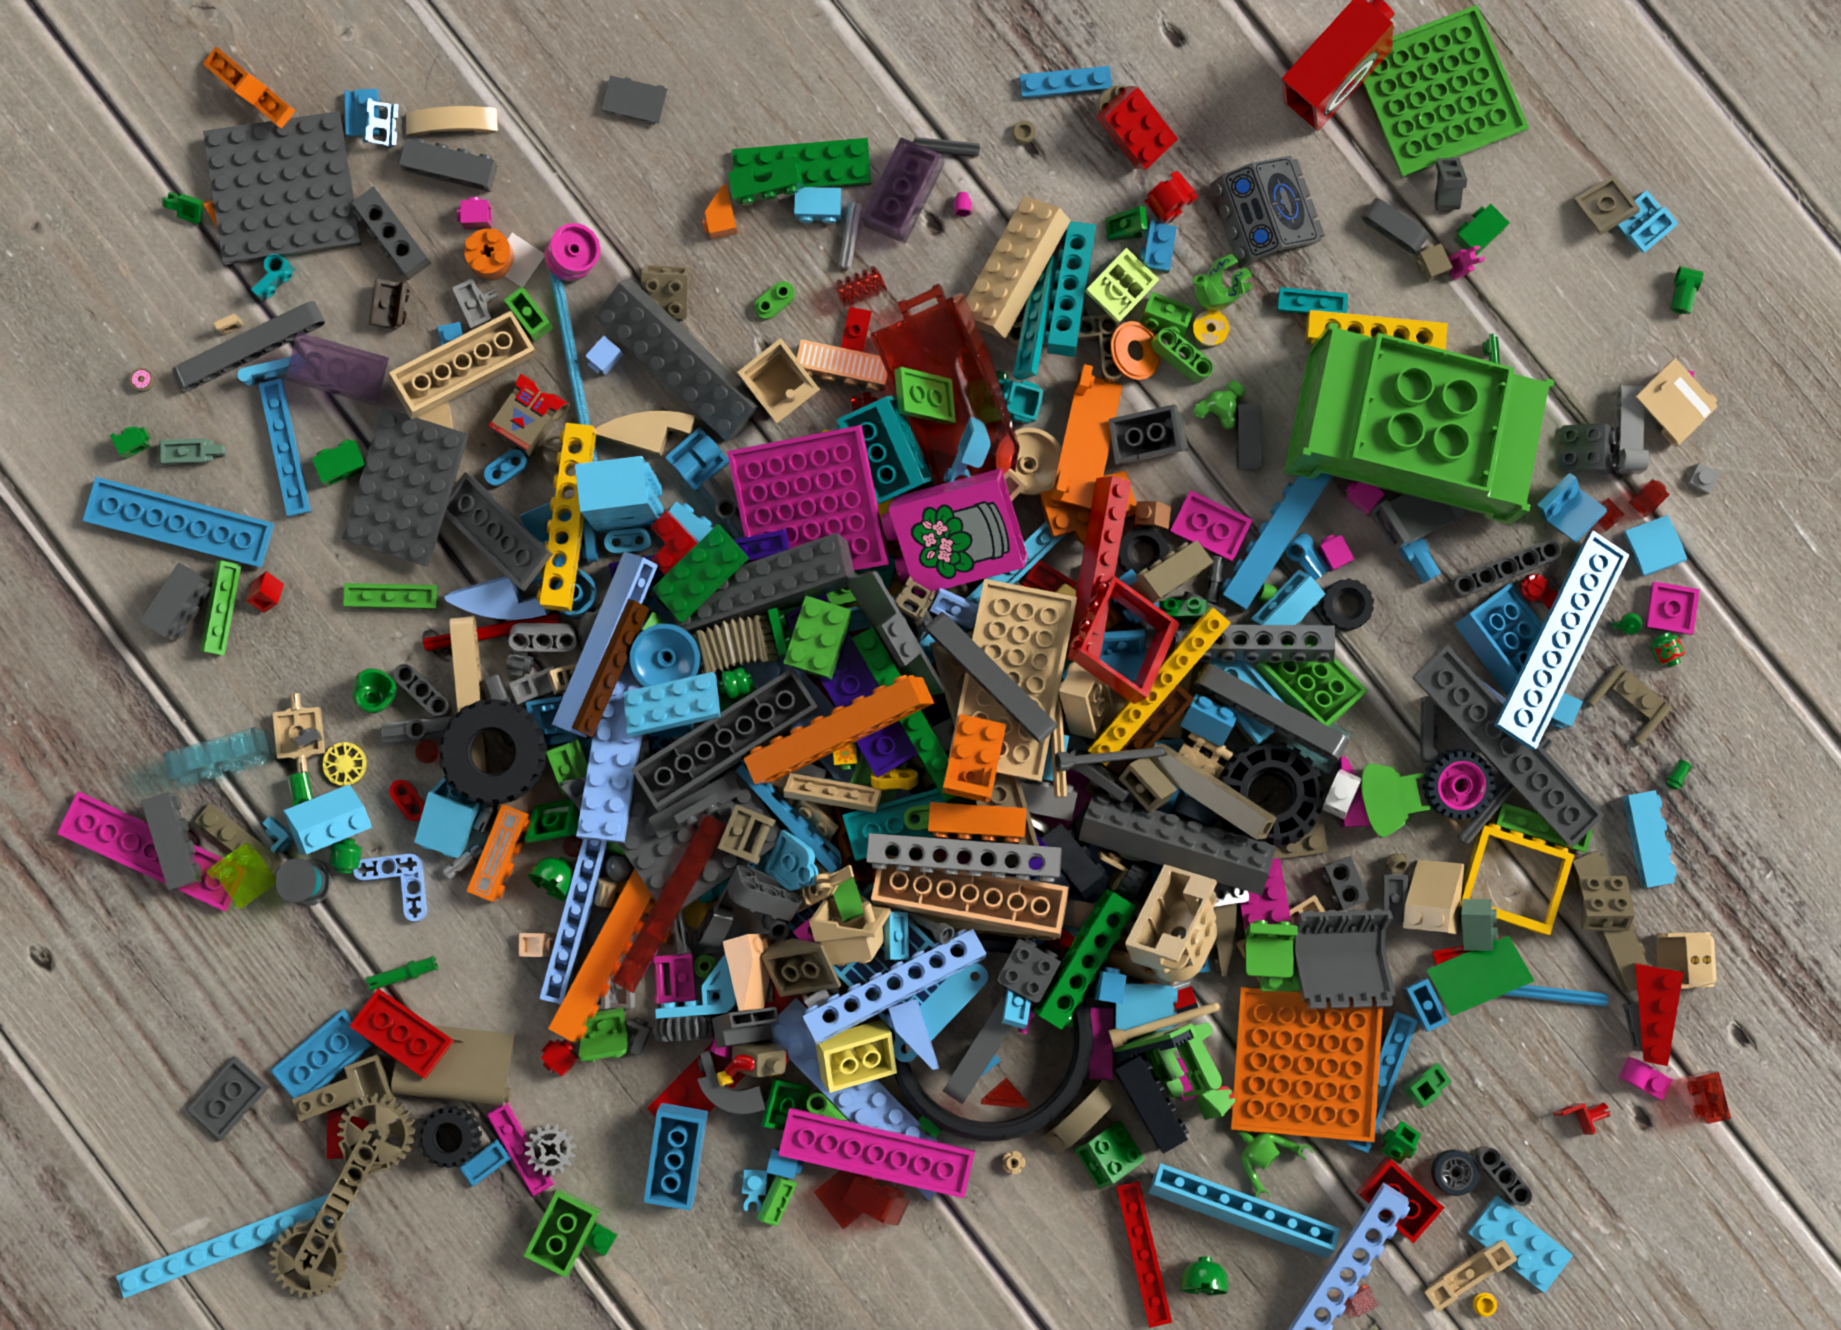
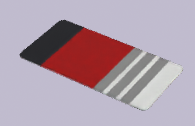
[1173,979,1198,1013]

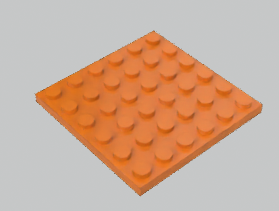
[1231,987,1383,1142]

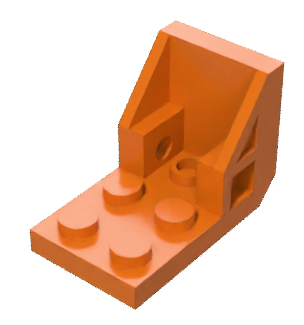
[942,714,1007,803]

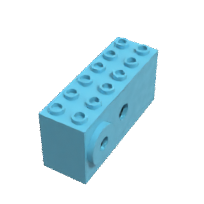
[575,456,665,534]

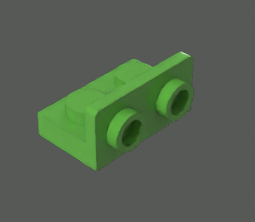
[1140,292,1195,337]

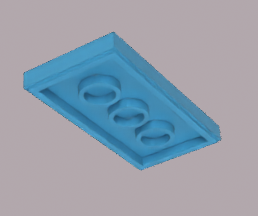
[270,1009,374,1099]

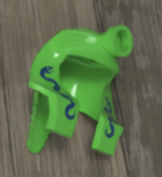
[1193,254,1252,311]

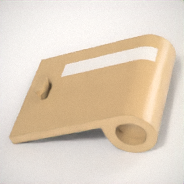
[1635,358,1717,447]

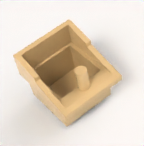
[737,338,820,424]
[809,896,891,966]

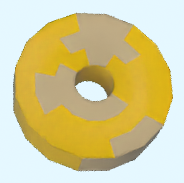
[1192,310,1229,347]

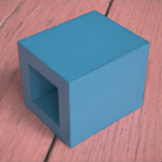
[766,1147,803,1179]

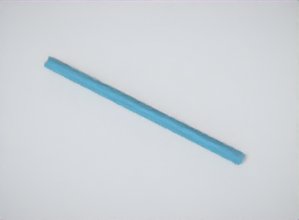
[548,269,598,462]

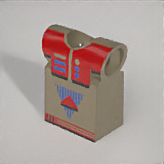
[488,373,570,459]

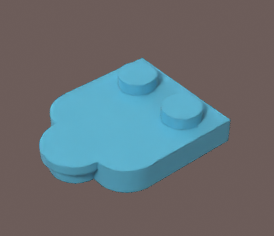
[764,830,818,891]

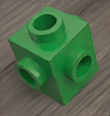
[1380,1120,1421,1164]

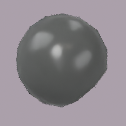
[606,855,635,882]

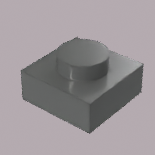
[295,727,323,749]

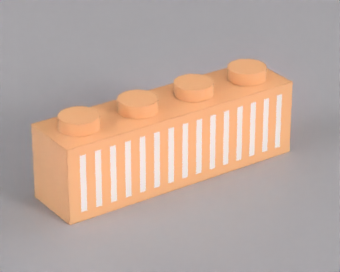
[797,339,891,391]

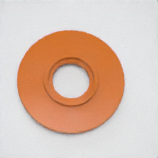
[1110,321,1160,380]

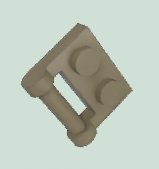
[718,804,775,865]

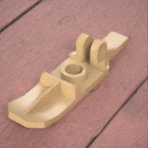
[793,865,854,913]

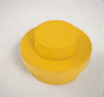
[1473,1292,1497,1317]

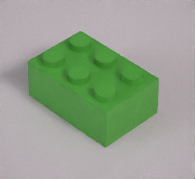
[784,596,853,681]
[524,1188,602,1278]

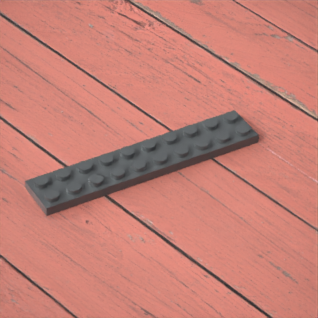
[1412,645,1605,848]

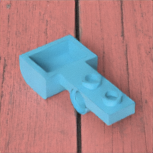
[944,417,990,483]

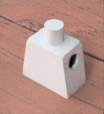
[1322,769,1362,819]

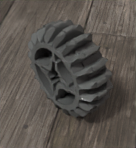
[653,1014,715,1042]

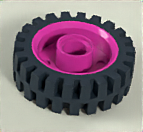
[1422,749,1495,820]

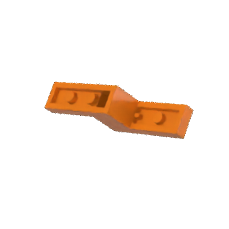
[203,46,296,128]

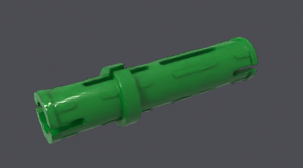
[366,955,438,991]

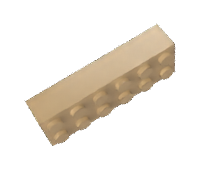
[958,196,1071,339]
[388,310,535,420]

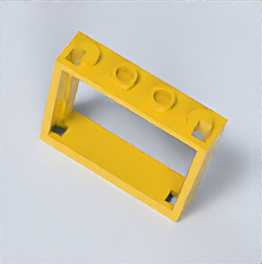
[1460,823,1574,935]

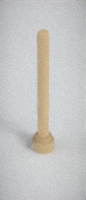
[1108,1002,1220,1049]

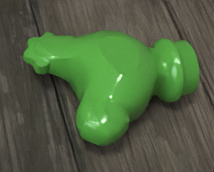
[1193,380,1246,430]

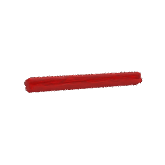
[423,612,560,651]

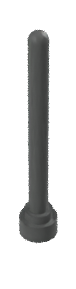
[1055,747,1165,772]
[900,910,954,944]

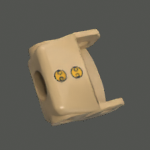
[1656,932,1717,989]

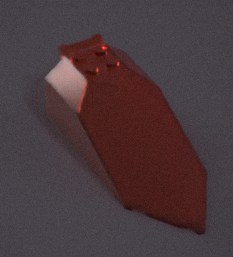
[870,283,1020,485]

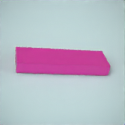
[1088,1007,1114,1080]

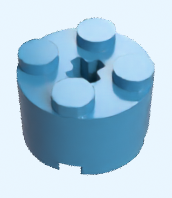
[551,570,600,619]

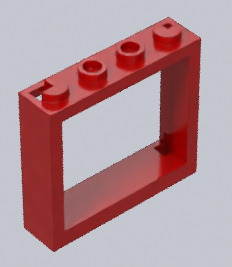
[1068,576,1180,704]

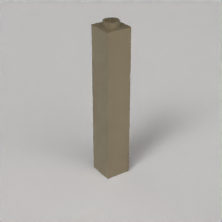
[1149,744,1277,840]

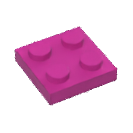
[1645,581,1700,636]

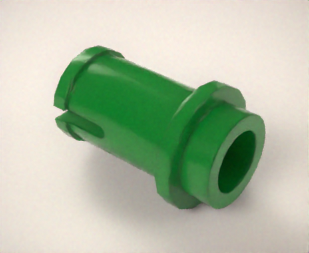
[1666,759,1693,790]

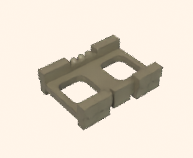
[895,577,937,625]

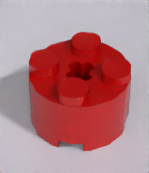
[1144,171,1199,224]

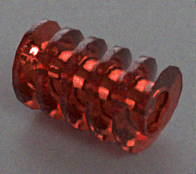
[836,266,887,308]

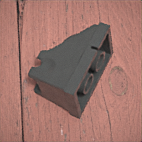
[1109,404,1189,465]

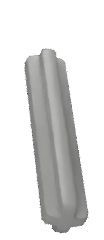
[839,203,861,270]

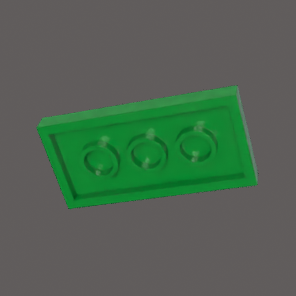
[652,524,749,623]

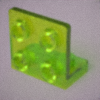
[206,843,276,909]

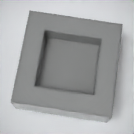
[1687,463,1720,495]

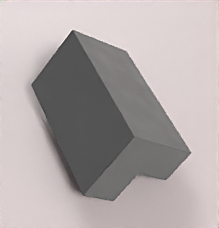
[712,1007,779,1048]

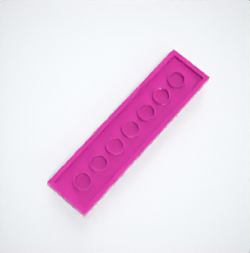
[57,791,247,912]
[779,1108,975,1198]

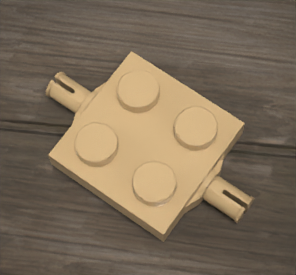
[272,693,325,773]

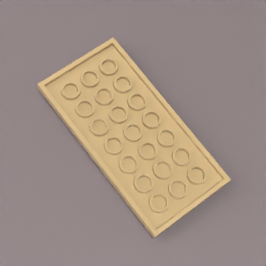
[948,579,1077,782]

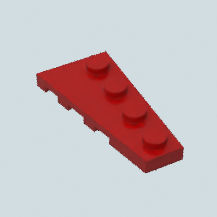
[1635,963,1684,1066]

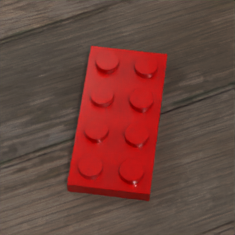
[349,988,454,1080]

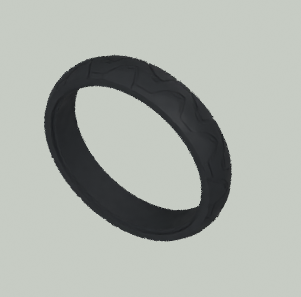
[887,934,1093,1142]

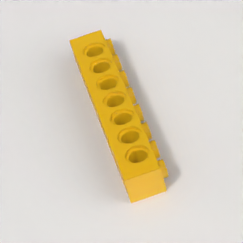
[537,423,597,612]
[1087,606,1231,766]

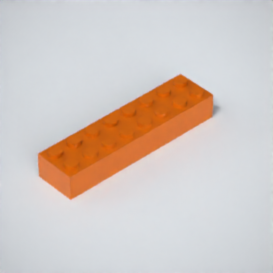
[743,675,934,784]

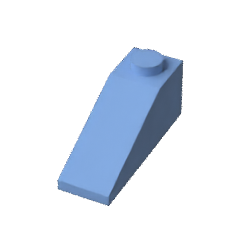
[886,999,939,1070]

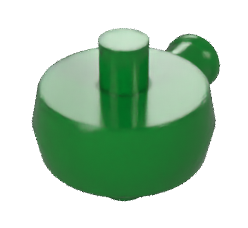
[1612,613,1642,635]

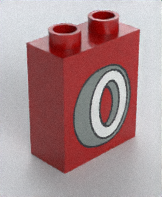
[1281,0,1395,131]

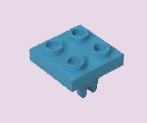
[526,696,579,746]

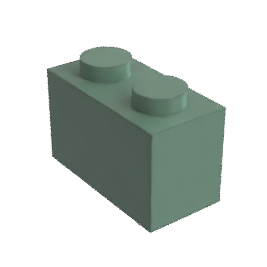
[1461,899,1498,951]

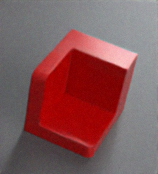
[246,571,284,613]

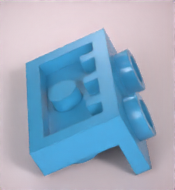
[1139,219,1177,273]

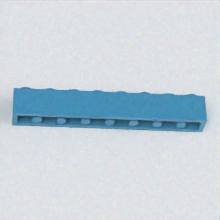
[1220,473,1332,612]

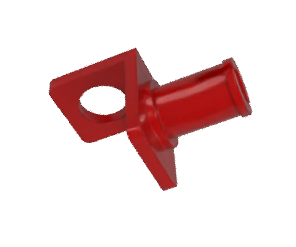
[1552,1102,1611,1135]

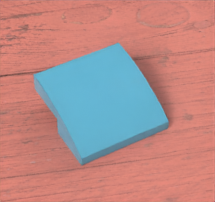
[1615,190,1678,253]
[1624,515,1687,577]

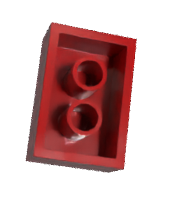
[1095,86,1178,170]
[1355,1157,1445,1244]

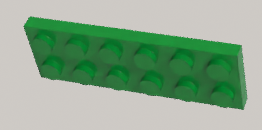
[732,138,872,188]

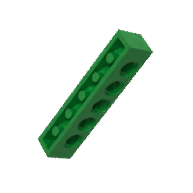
[1032,889,1136,1030]

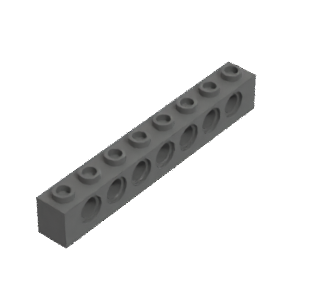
[1145,624,1335,663]

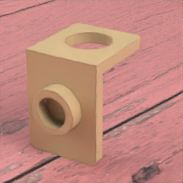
[1097,847,1128,891]

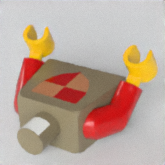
[717,1040,789,1087]

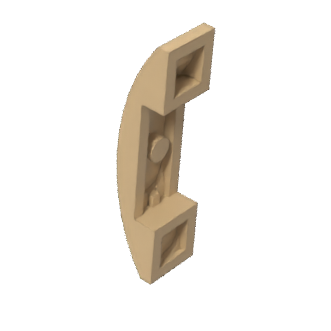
[406,106,498,136]
[1424,1239,1517,1312]

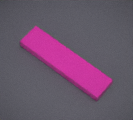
[486,1102,555,1197]

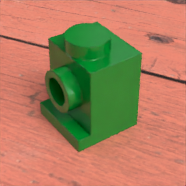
[110,426,151,459]

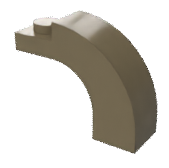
[1043,1079,1120,1155]

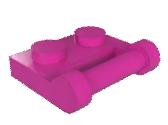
[651,953,696,1004]

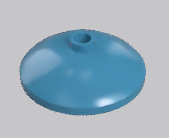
[630,623,700,687]

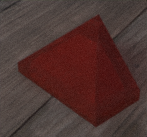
[980,1077,1029,1109]

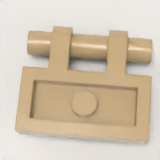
[1178,732,1233,779]

